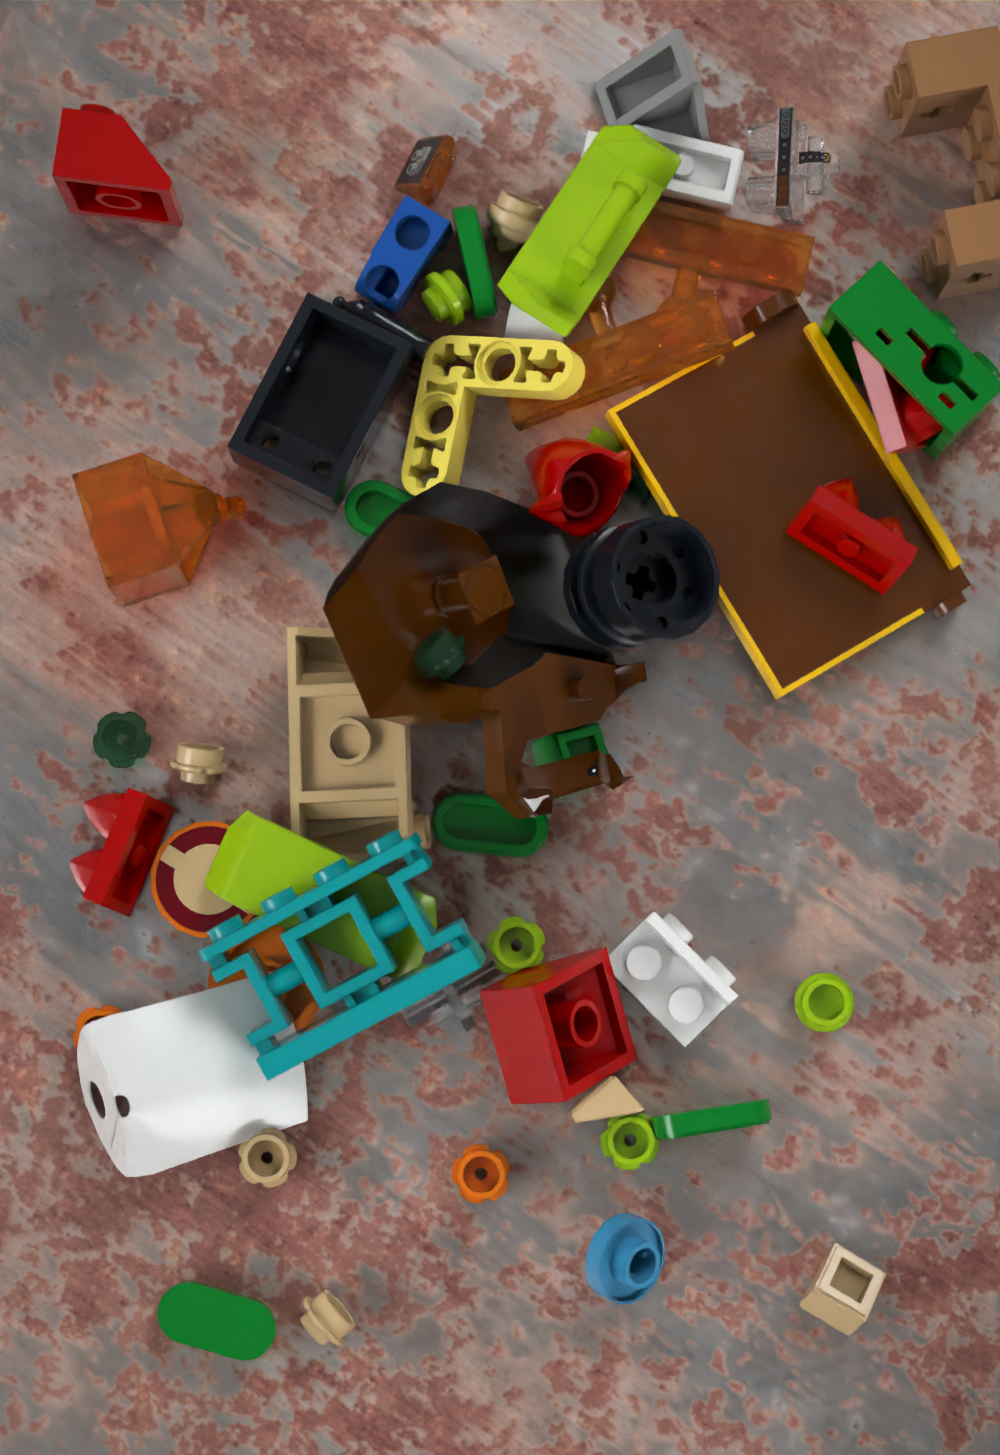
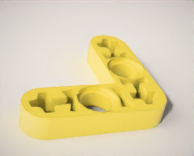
[401,335,585,496]

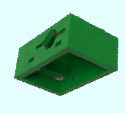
[819,260,1000,461]

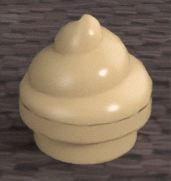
[486,190,544,253]

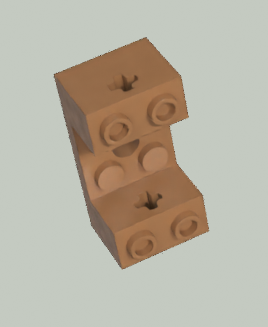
[883,25,1000,300]

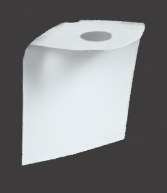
[77,971,308,1177]

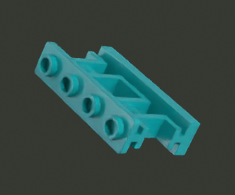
[198,829,487,1081]

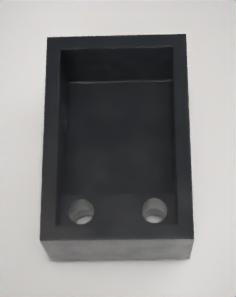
[227,292,414,513]

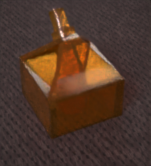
[72,452,246,607]

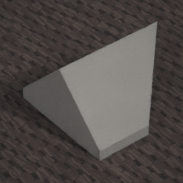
[594,29,710,142]

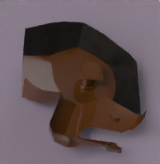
[323,482,647,818]

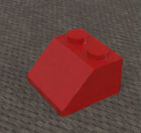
[52,104,184,227]
[479,947,637,1104]

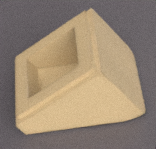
[568,1076,644,1123]
[800,1242,887,1335]

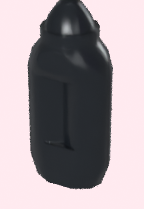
[333,296,433,363]

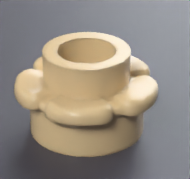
[170,742,228,784]
[238,1128,297,1188]
[300,1289,355,1346]

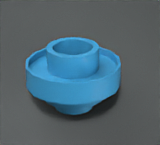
[585,1212,665,1305]

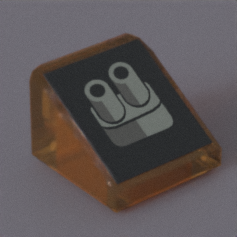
[395,134,456,206]

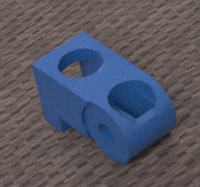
[355,195,454,315]

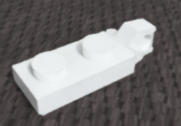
[581,124,745,211]

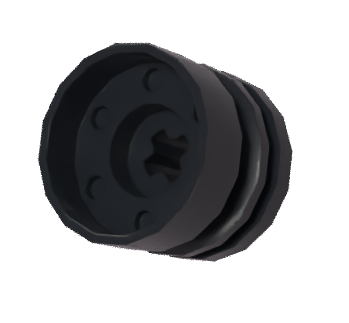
[563,514,720,649]

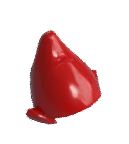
[525,438,631,536]

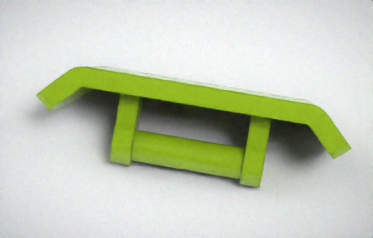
[497,125,681,337]
[204,810,438,979]

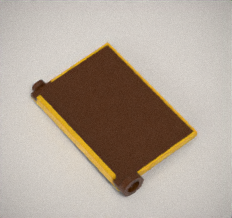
[604,289,971,700]

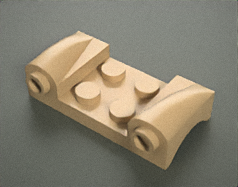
[287,627,431,863]

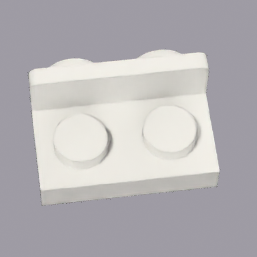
[609,911,738,1048]

